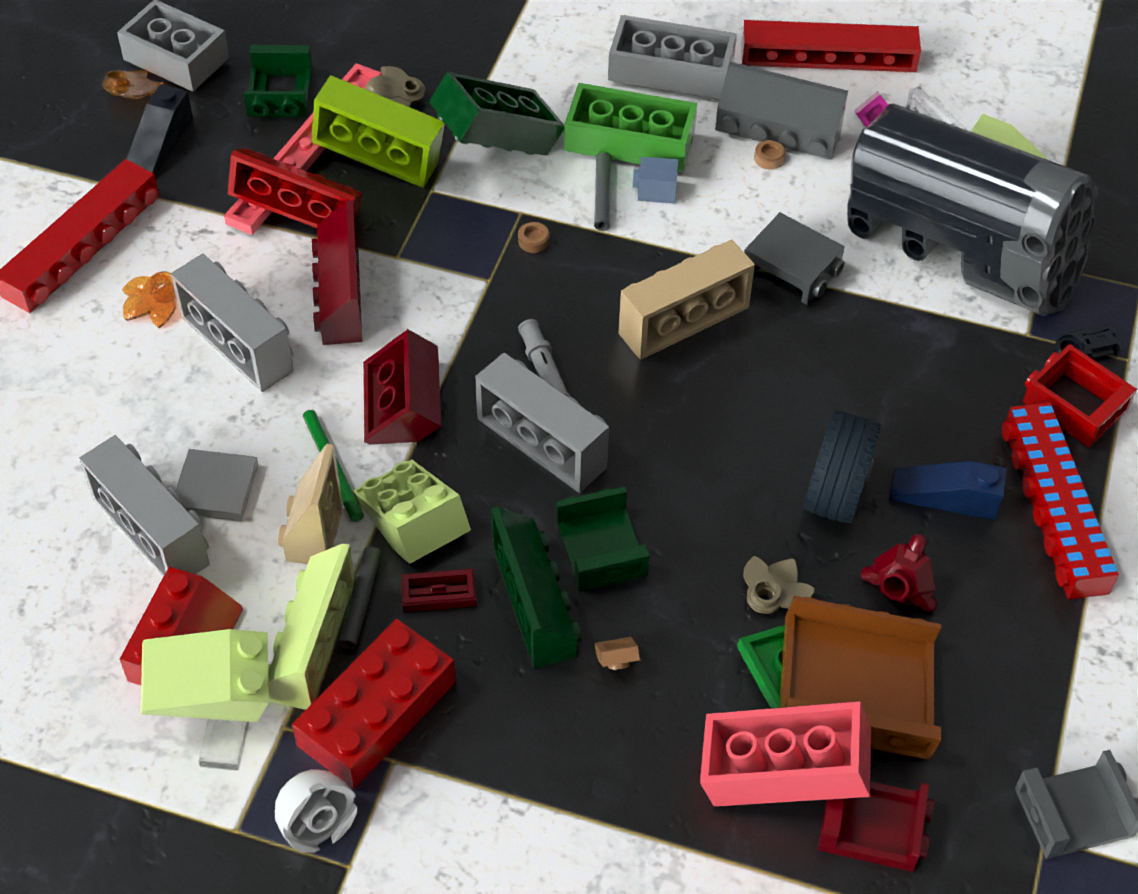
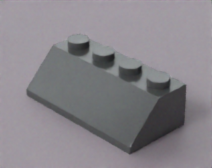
[715,61,848,160]

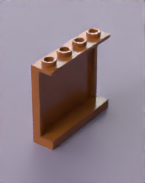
[779,596,941,760]

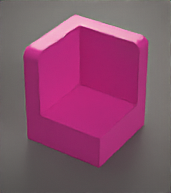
[854,91,888,127]

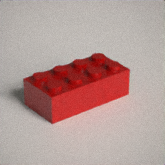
[292,618,456,790]

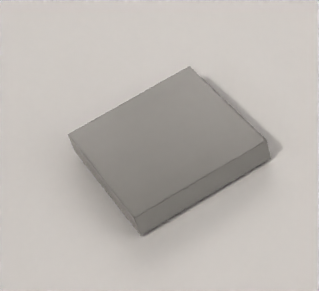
[175,449,258,521]

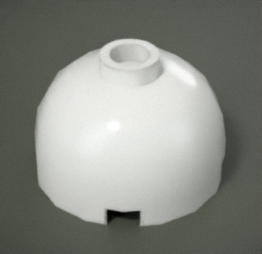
[275,769,357,853]

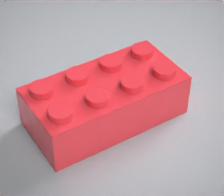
[700,701,871,807]

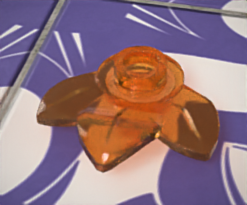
[102,70,163,99]
[122,271,176,328]

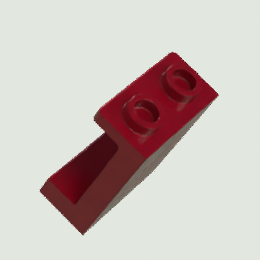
[818,781,934,872]

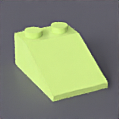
[141,629,269,722]

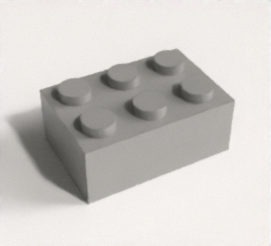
[117,0,230,92]

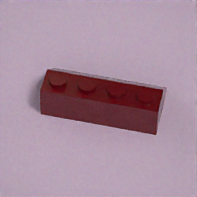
[312,201,363,345]

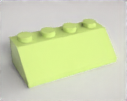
[268,544,355,710]

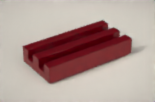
[401,569,477,612]

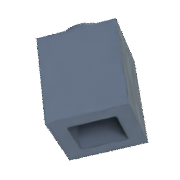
[632,157,678,204]

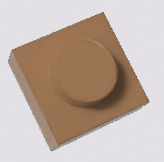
[595,637,640,670]

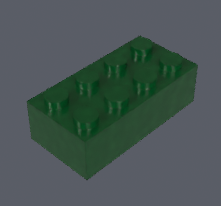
[429,72,564,156]

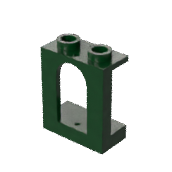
[244,45,313,117]

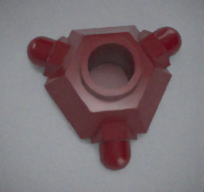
[861,534,937,613]

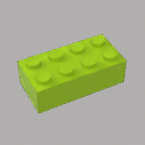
[311,75,445,188]

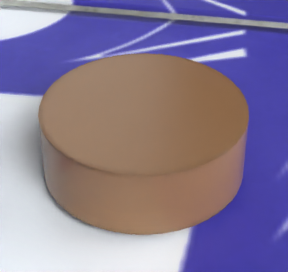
[754,140,786,170]
[518,222,550,253]

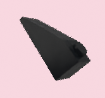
[127,84,193,175]

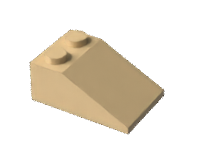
[278,444,343,564]

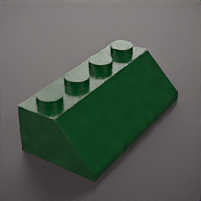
[491,506,582,669]

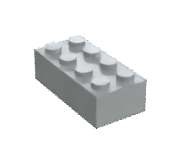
[608,15,737,99]
[170,253,294,392]
[475,353,609,493]
[79,435,210,576]

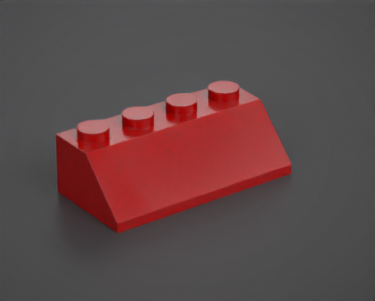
[228,148,363,228]

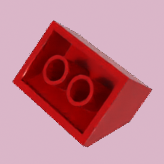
[119,567,243,686]

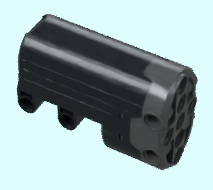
[847,103,1098,316]

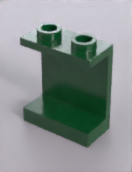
[556,486,650,591]

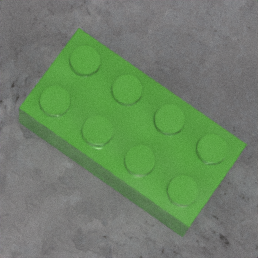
[564,83,698,172]

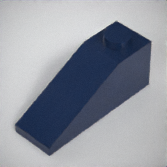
[890,461,1007,520]

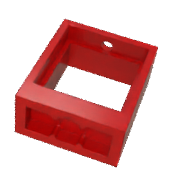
[1022,344,1137,448]

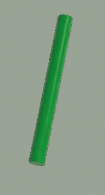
[303,410,364,522]

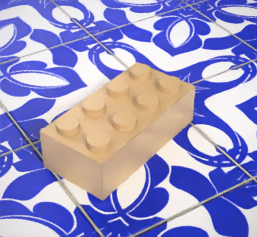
[619,239,755,360]

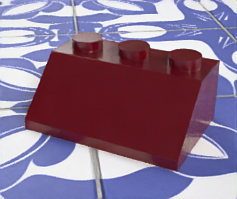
[363,329,441,445]

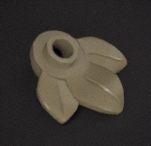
[365,66,425,107]
[743,556,815,614]

